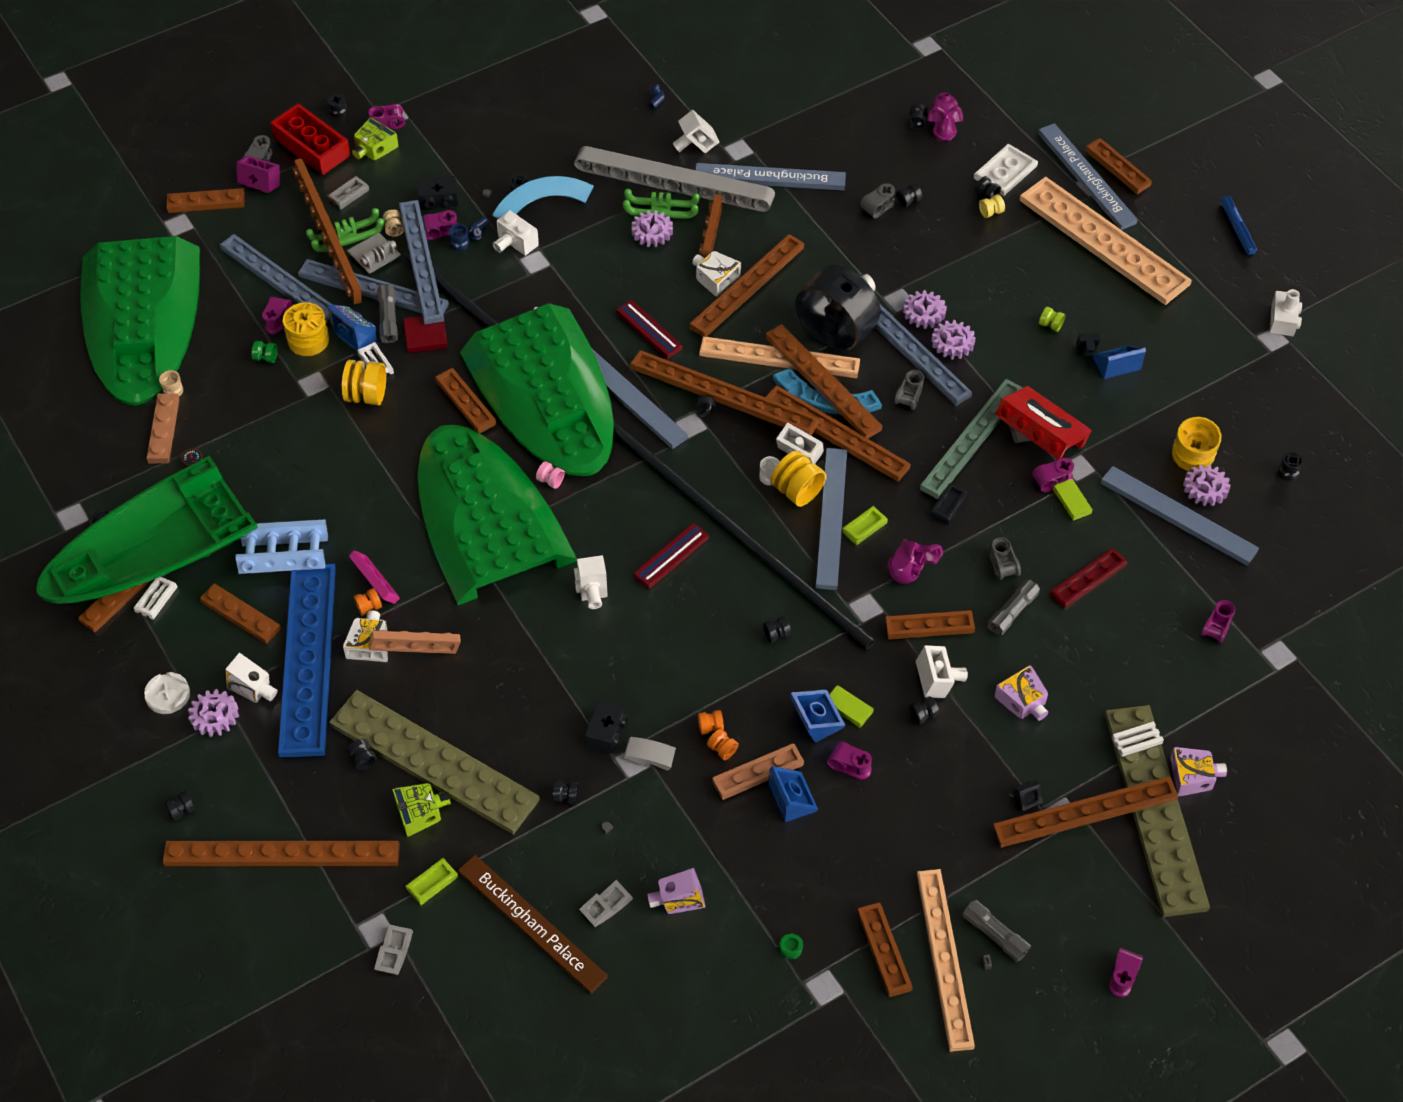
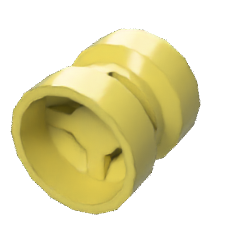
[979,194,1005,218]

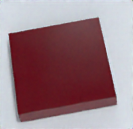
[404,316,448,353]

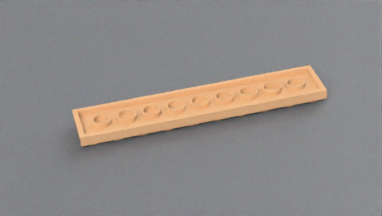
[1020,177,1192,305]

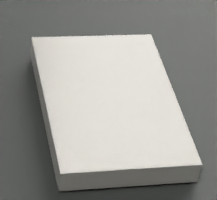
[974,144,1038,196]

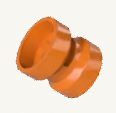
[353,588,382,616]
[698,710,724,735]
[707,729,739,760]

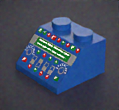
[328,305,377,351]

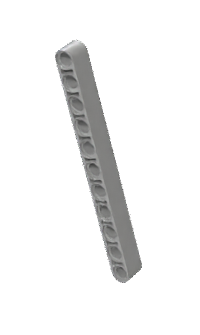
[574,146,775,212]

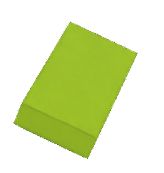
[1053,479,1092,521]
[842,506,888,545]
[829,685,874,728]
[406,858,458,905]

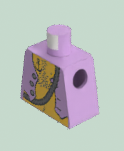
[994,665,1048,721]
[1170,747,1227,796]
[648,868,705,914]

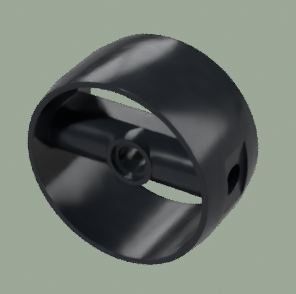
[795,265,881,351]

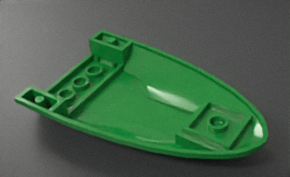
[81,236,200,406]
[460,303,614,476]
[418,425,577,605]
[36,456,258,604]

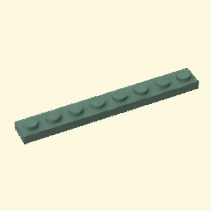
[920,379,1023,499]

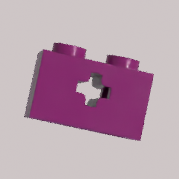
[237,155,280,193]

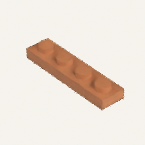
[147,394,180,463]
[369,630,461,654]
[712,743,804,800]

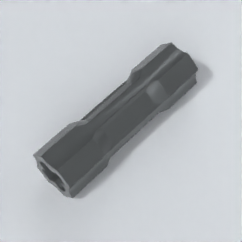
[377,284,398,344]
[987,579,1040,636]
[962,900,1031,962]

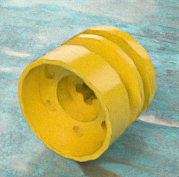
[283,302,329,356]
[342,360,386,405]
[1172,417,1222,471]
[771,451,826,507]

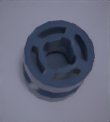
[449,224,469,251]

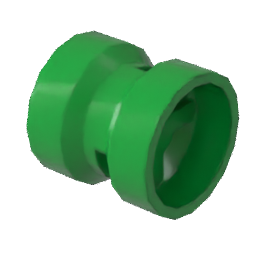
[252,340,278,363]

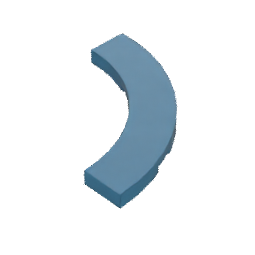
[491,176,594,219]
[773,368,882,415]

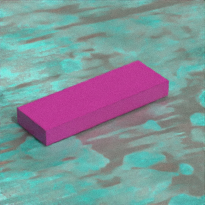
[349,551,400,604]

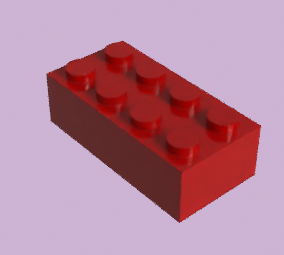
[270,103,351,175]

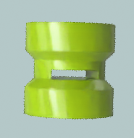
[1039,306,1066,332]

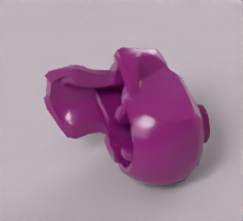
[927,93,963,141]
[888,539,943,584]

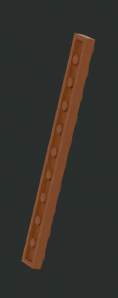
[292,158,361,304]
[630,350,819,436]
[163,841,400,866]

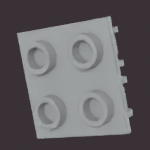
[347,233,401,274]

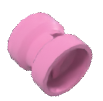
[536,461,565,489]

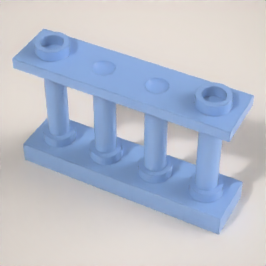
[236,519,328,574]

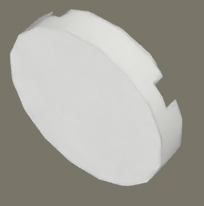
[144,672,190,714]

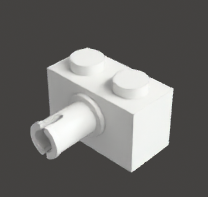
[673,110,719,153]
[493,210,539,255]
[1270,289,1302,336]
[776,423,824,464]
[574,555,607,609]
[916,646,968,698]

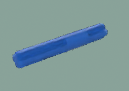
[1220,195,1257,255]

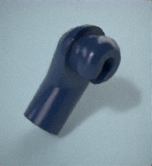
[648,84,665,110]
[469,217,489,240]

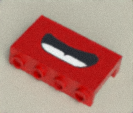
[995,386,1092,459]

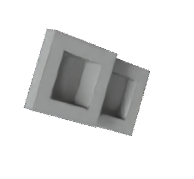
[623,737,676,771]
[579,880,633,927]
[374,924,413,975]

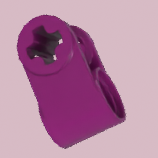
[369,104,405,129]
[422,210,458,240]
[262,297,292,334]
[1032,458,1074,492]
[1201,600,1235,644]
[827,742,872,780]
[1109,948,1143,998]

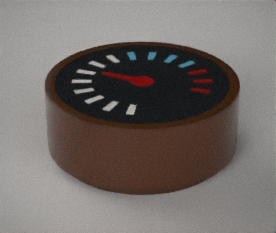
[181,449,203,468]

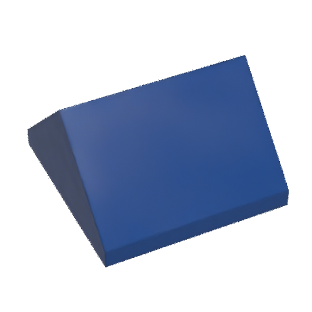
[1093,345,1146,379]
[789,690,845,743]
[768,766,818,822]

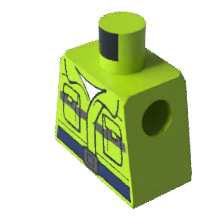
[352,117,399,160]
[393,783,451,837]

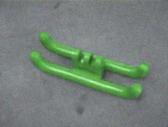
[623,189,700,219]
[306,208,385,253]

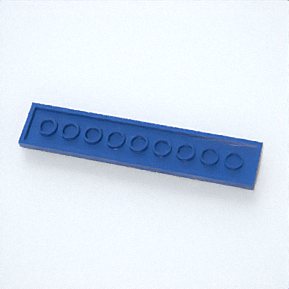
[278,564,336,757]

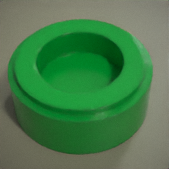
[779,934,803,959]

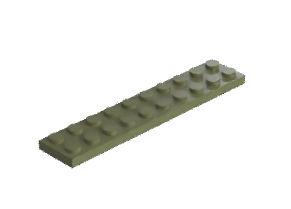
[329,690,540,835]
[1105,705,1210,917]

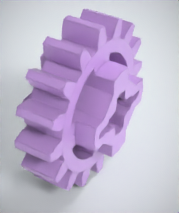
[632,210,673,247]
[903,290,947,329]
[931,320,975,359]
[1183,464,1230,506]
[188,689,239,737]

